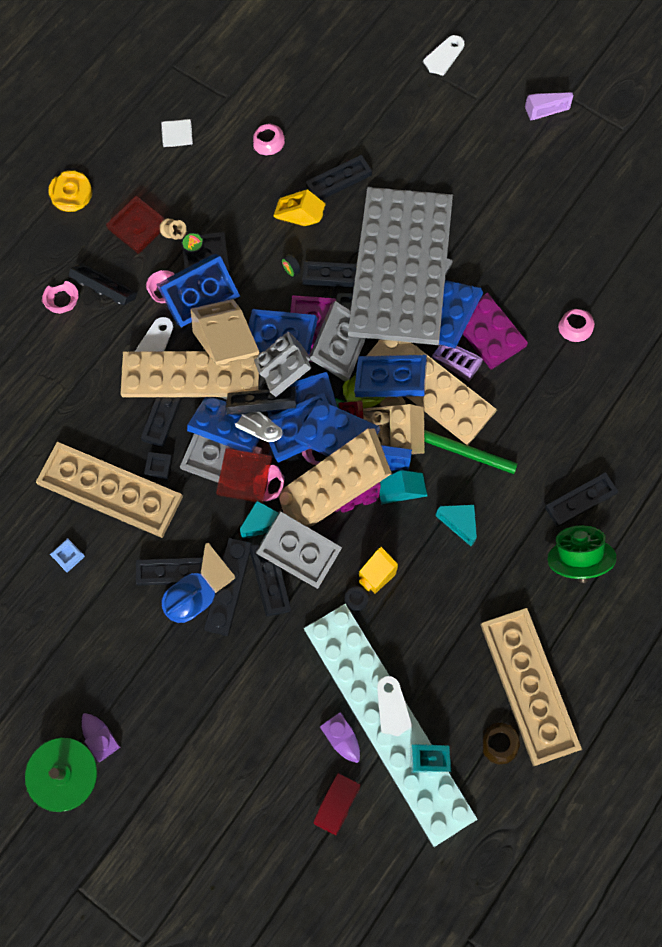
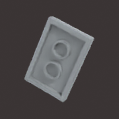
[309,301,366,381]
[180,434,262,492]
[256,511,342,589]

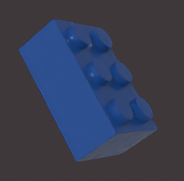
[156,254,240,327]

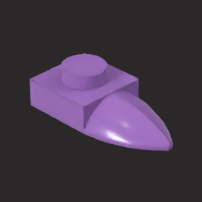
[82,713,120,762]
[320,713,360,763]

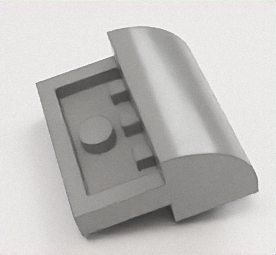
[254,331,311,397]

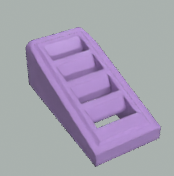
[525,93,573,120]
[432,345,483,382]

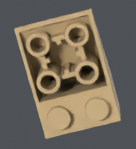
[191,299,259,365]
[363,404,425,454]

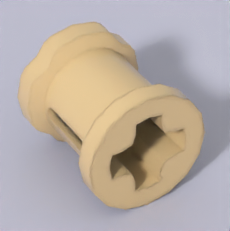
[160,218,186,239]

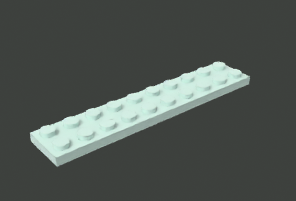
[304,604,477,847]

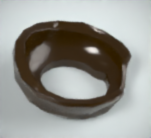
[483,722,520,765]

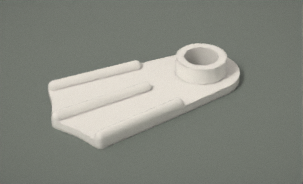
[423,35,464,76]
[135,317,173,352]
[235,412,283,442]
[377,676,412,736]

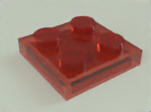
[106,196,168,254]
[216,448,272,503]

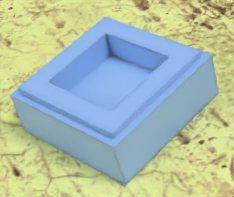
[50,538,85,572]

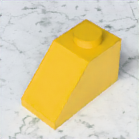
[273,189,325,226]
[359,547,398,593]

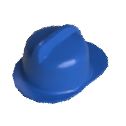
[162,573,215,623]

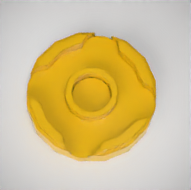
[49,171,92,212]

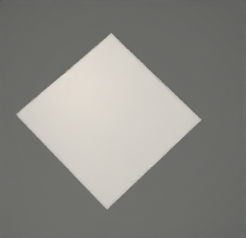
[162,119,192,147]

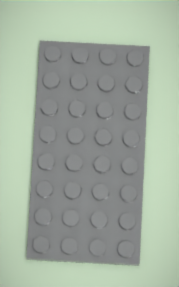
[348,187,453,345]

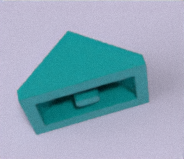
[379,470,427,504]
[240,501,278,539]
[436,505,477,546]
[410,744,451,773]

